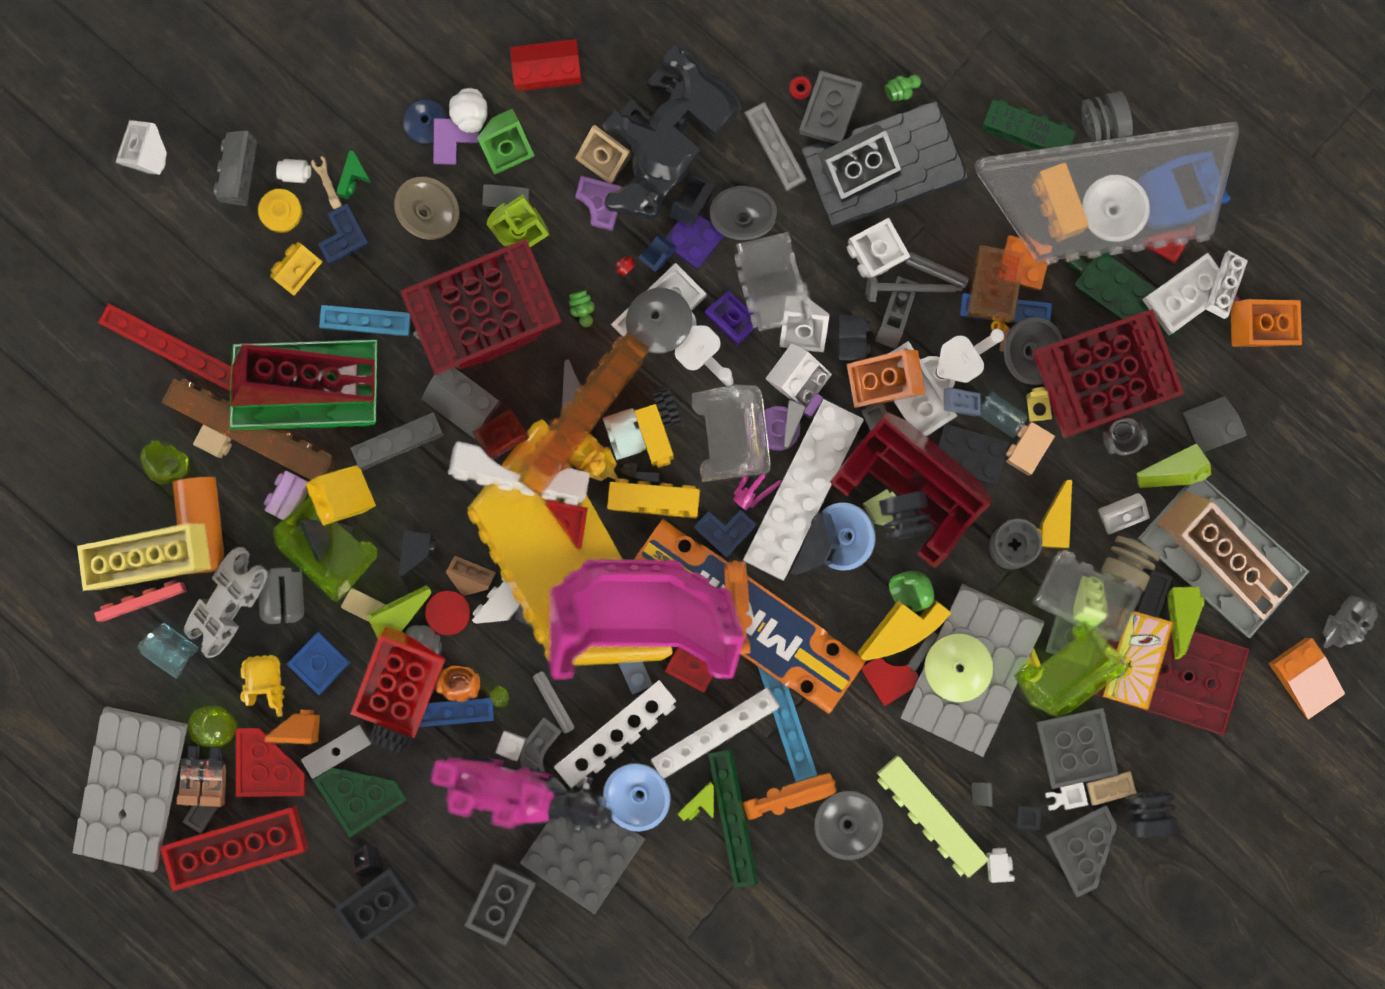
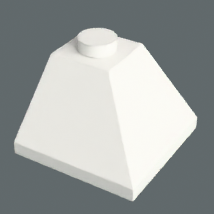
[116,121,167,174]
[779,296,829,352]

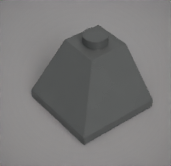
[1183,396,1247,452]

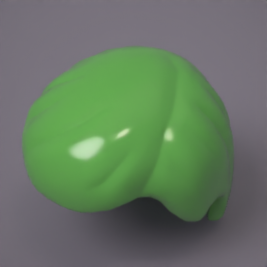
[889,571,934,612]

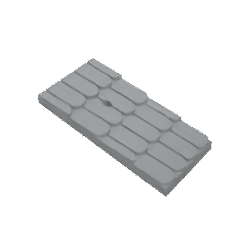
[901,584,1044,757]
[73,707,188,872]

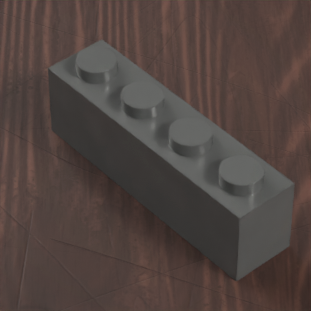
[351,412,445,470]

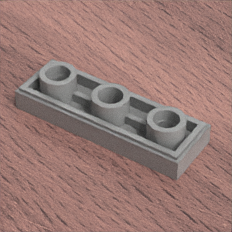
[301,724,372,779]

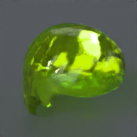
[140,440,190,485]
[187,705,237,747]

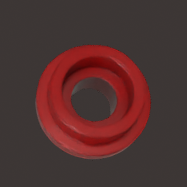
[789,77,812,99]
[615,256,636,276]

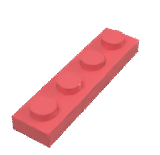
[94,580,187,622]

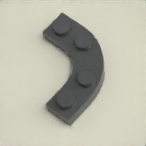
[520,717,562,773]

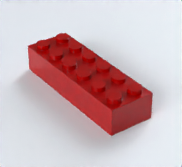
[160,806,309,891]

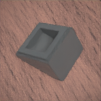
[972,782,993,806]

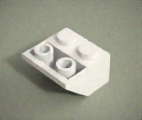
[766,343,832,410]

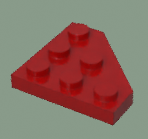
[236,728,305,797]

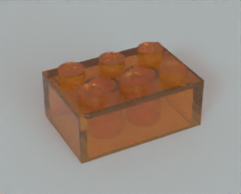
[966,245,1025,323]

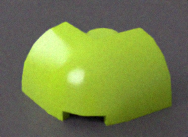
[487,195,549,247]

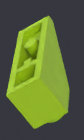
[1137,443,1211,488]
[366,585,432,639]
[1167,587,1204,659]

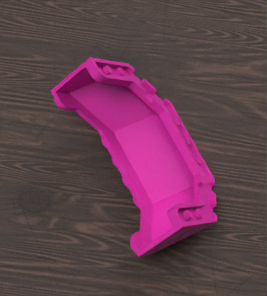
[549,559,744,678]

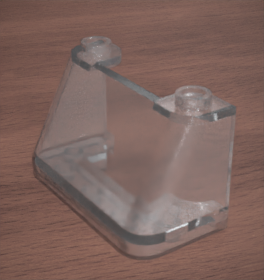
[692,385,770,482]

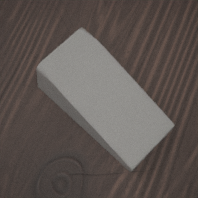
[784,400,805,449]

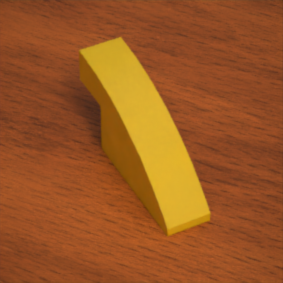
[857,599,951,660]

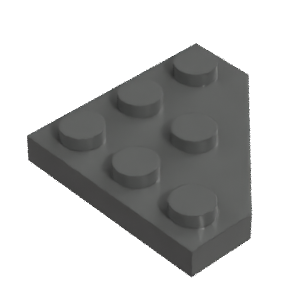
[1045,805,1117,897]

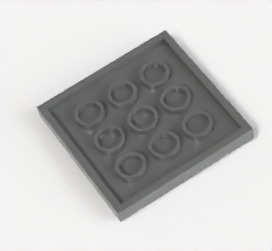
[520,788,646,915]

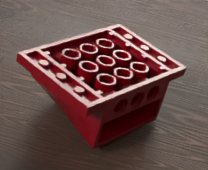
[400,239,562,375]
[1032,309,1184,438]

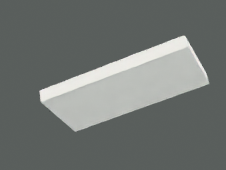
[1142,253,1219,335]

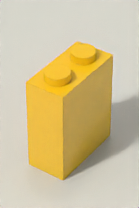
[634,404,674,468]
[306,465,376,525]

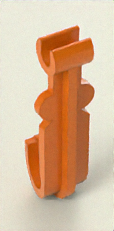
[724,560,752,654]
[743,773,836,820]

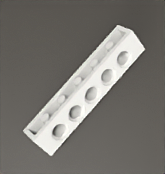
[554,680,676,788]
[651,688,780,778]

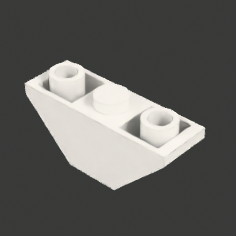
[472,578,521,624]

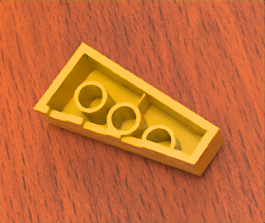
[607,478,700,519]

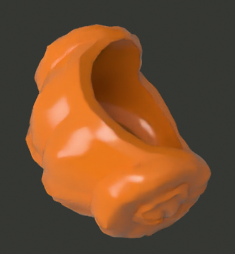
[436,666,480,702]

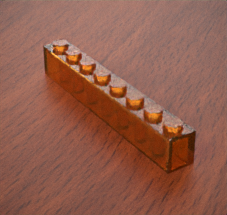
[162,378,336,480]

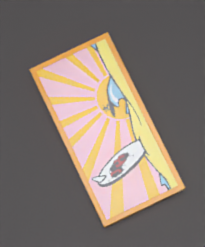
[1103,610,1174,710]

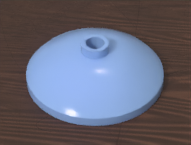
[822,503,875,570]
[603,764,670,831]

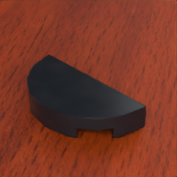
[299,519,330,562]

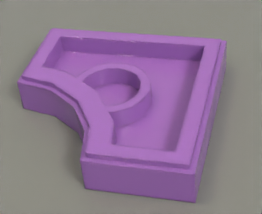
[575,176,622,231]

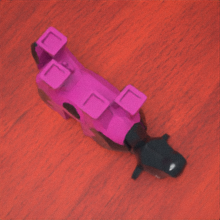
[429,754,613,834]

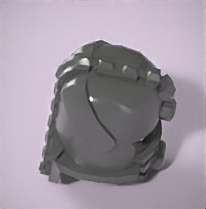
[1322,595,1378,648]

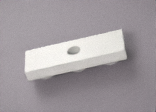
[1206,251,1248,319]

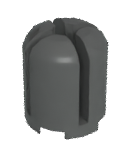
[257,568,304,624]

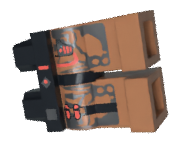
[177,746,227,807]

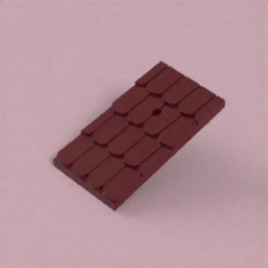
[1084,605,1250,736]

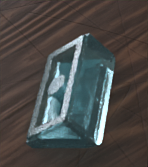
[979,392,1028,438]

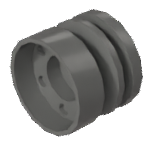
[1081,90,1133,146]
[988,519,1042,570]

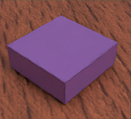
[804,394,823,418]

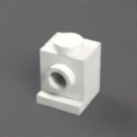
[987,848,1014,883]

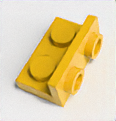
[270,242,322,296]

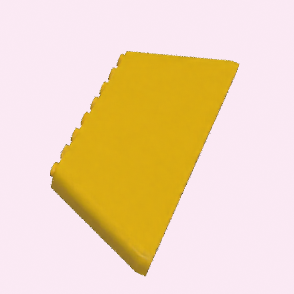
[468,420,672,666]

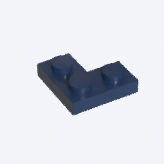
[318,204,369,265]
[693,510,757,558]

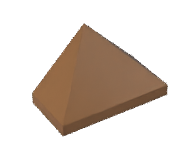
[446,556,496,596]

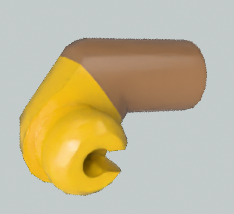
[991,320,1011,352]

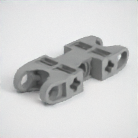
[184,547,267,658]

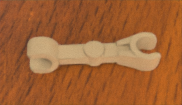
[311,156,342,210]

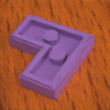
[434,119,479,165]

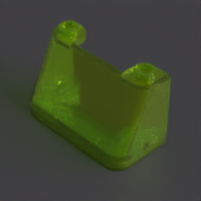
[274,497,377,602]

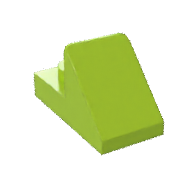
[678,782,714,821]

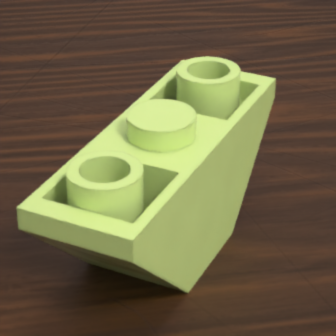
[1073,576,1107,626]

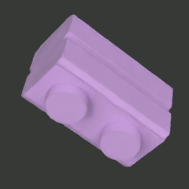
[264,470,308,524]

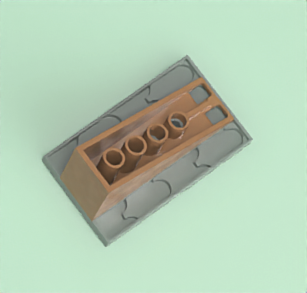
[1138,479,1309,638]

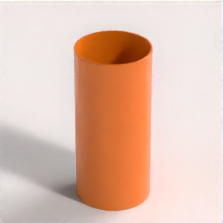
[172,477,225,574]

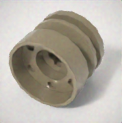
[1100,536,1160,591]

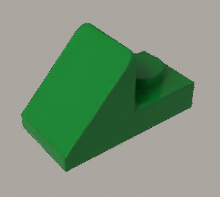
[336,150,371,199]

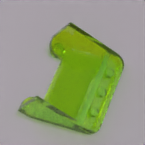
[1014,621,1128,717]

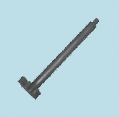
[865,277,962,302]

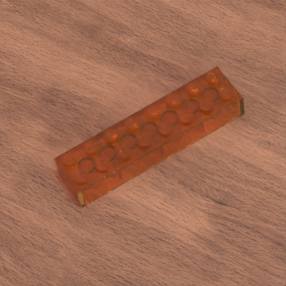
[518,332,650,497]

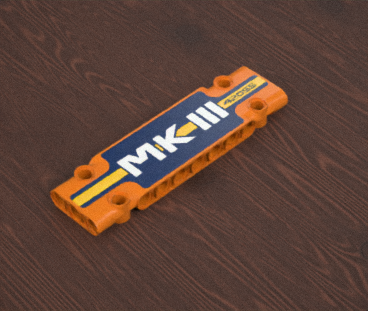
[634,519,866,714]

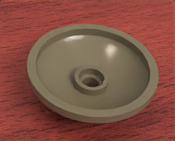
[394,177,459,240]

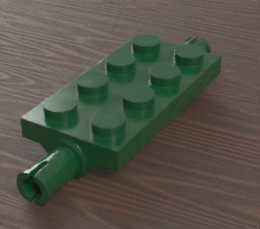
[1063,249,1181,339]

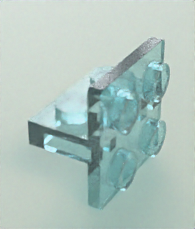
[138,623,198,679]

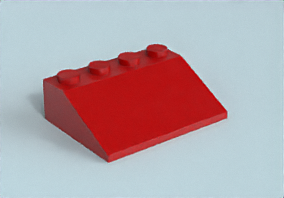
[351,626,445,738]

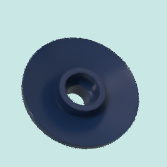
[404,100,448,144]

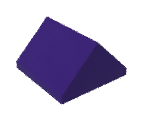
[705,291,761,346]

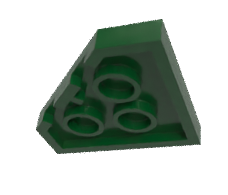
[313,767,408,837]

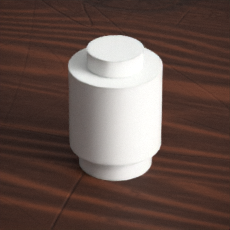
[276,159,311,183]

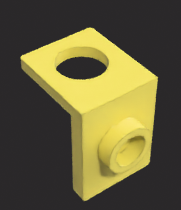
[1026,387,1052,422]

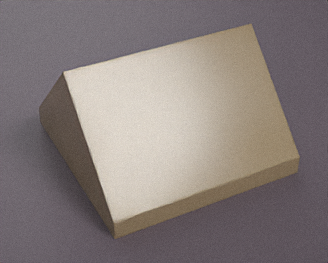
[575,125,631,184]

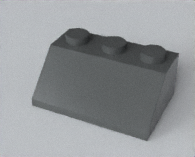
[818,124,901,199]
[214,131,257,206]
[421,368,501,439]

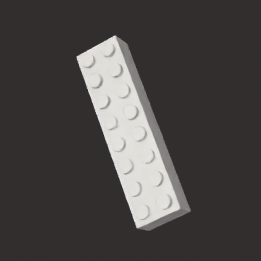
[743,399,864,581]

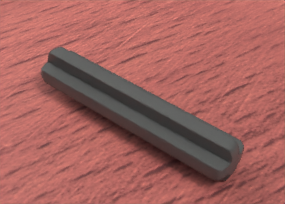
[905,252,969,289]

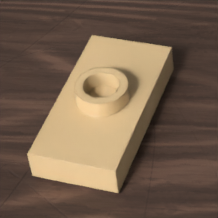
[1086,771,1137,805]

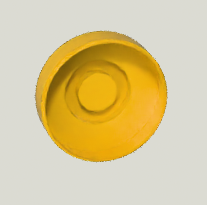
[258,189,302,232]

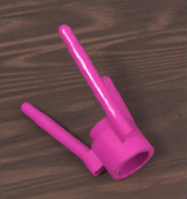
[733,454,782,511]

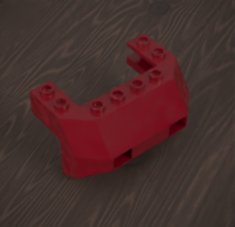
[830,412,992,568]

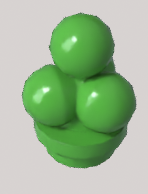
[885,75,921,102]
[569,290,595,327]

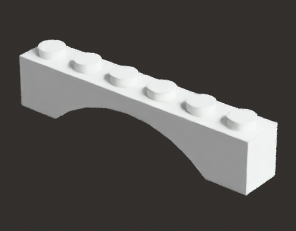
[448,442,590,505]

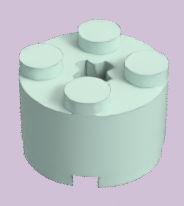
[603,408,646,460]

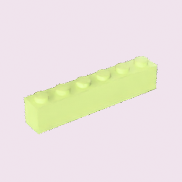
[877,755,989,878]

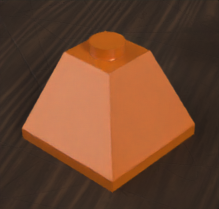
[265,710,320,744]

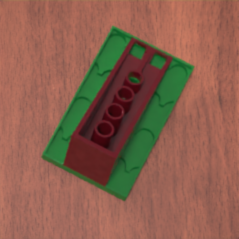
[228,340,377,430]

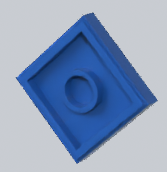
[287,632,351,695]

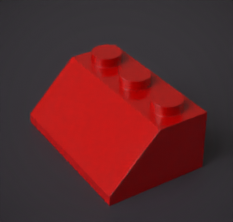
[511,39,582,91]

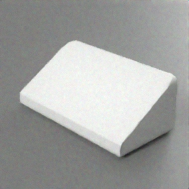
[1098,493,1150,535]

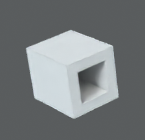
[496,730,527,761]

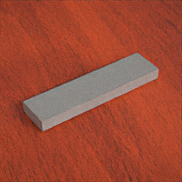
[745,102,806,191]

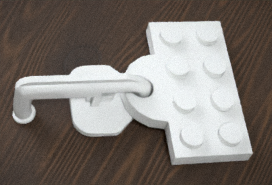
[611,263,734,386]
[891,329,1004,436]

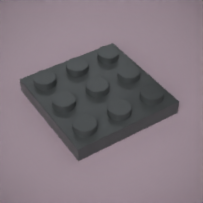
[1036,708,1118,789]

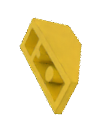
[1037,480,1072,548]

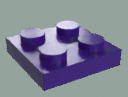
[665,215,724,270]

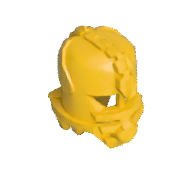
[563,431,618,481]
[240,655,285,717]

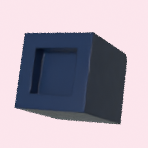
[639,234,677,272]

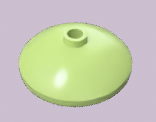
[925,634,993,702]

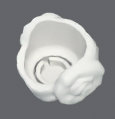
[449,88,487,133]

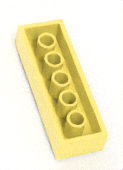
[77,524,211,591]

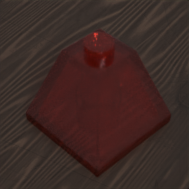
[472,409,530,460]

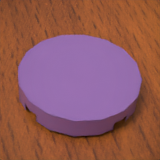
[756,406,800,451]

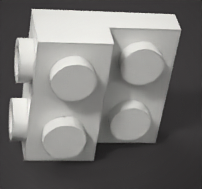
[847,218,910,278]

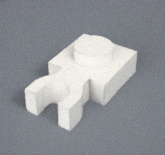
[1045,783,1088,810]

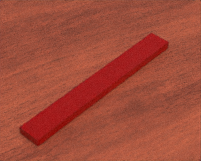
[98,303,231,391]

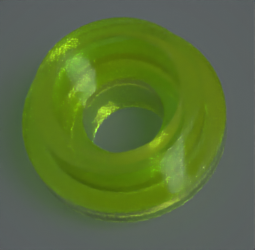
[490,685,509,707]

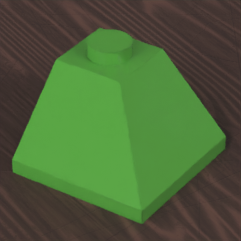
[477,109,534,175]

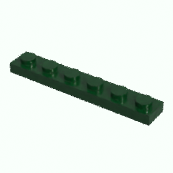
[708,749,758,888]

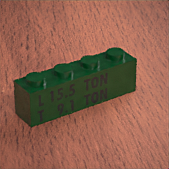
[981,99,1076,160]

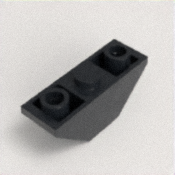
[791,512,840,575]

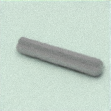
[533,671,574,733]

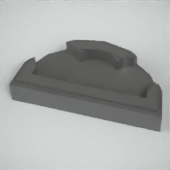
[907,632,938,671]

